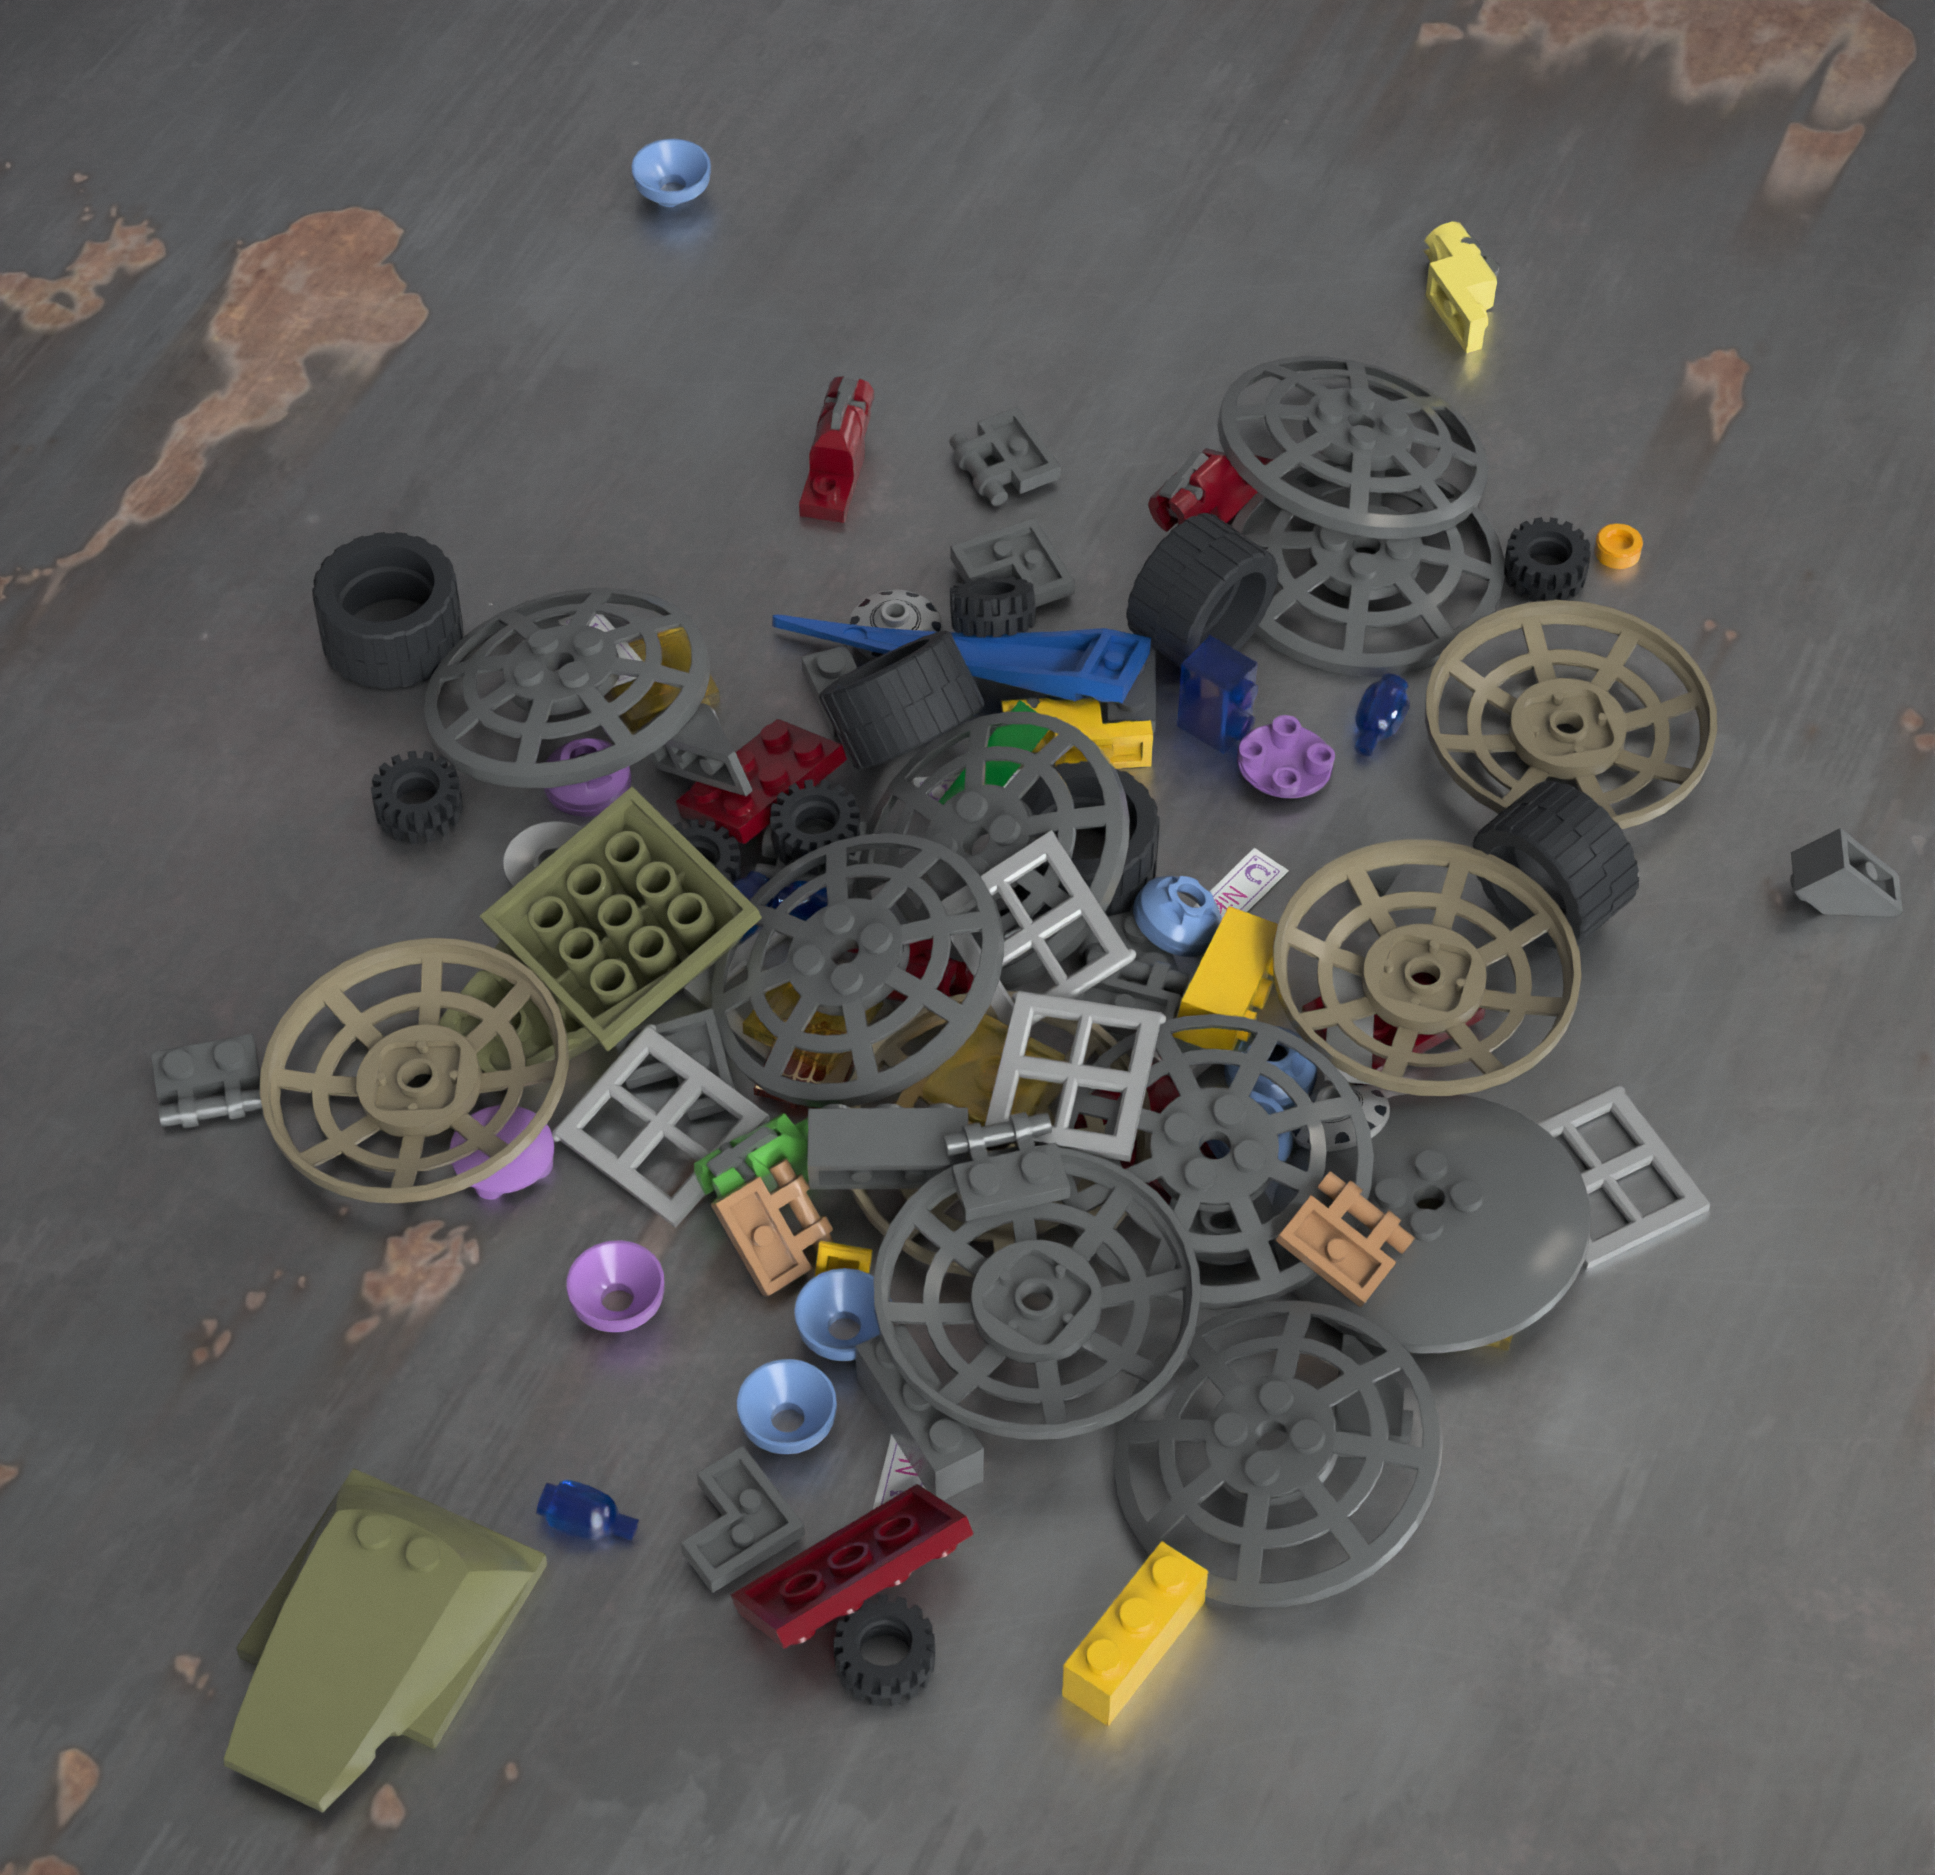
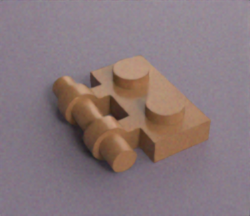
[710,1158,835,1296]
[1275,1171,1415,1308]

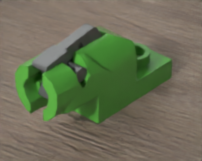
[694,1113,809,1202]

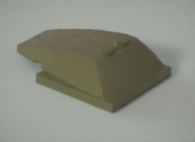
[439,786,762,1092]
[224,1468,547,1812]

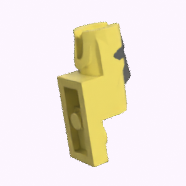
[1423,221,1500,353]

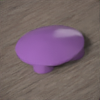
[1237,715,1335,798]
[450,1105,554,1200]

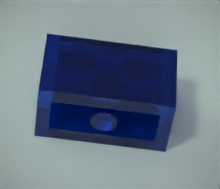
[1177,635,1259,754]

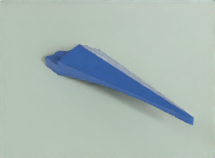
[772,614,1151,703]

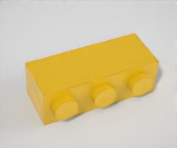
[1172,906,1278,1050]
[1062,1541,1208,1726]

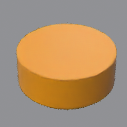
[1594,523,1643,569]

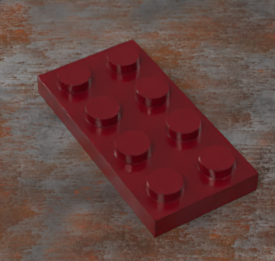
[730,1484,974,1649]

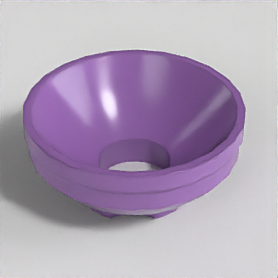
[544,738,632,817]
[567,1240,665,1332]

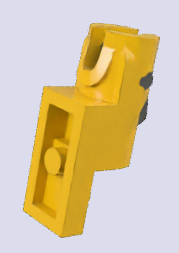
[1001,695,1153,769]

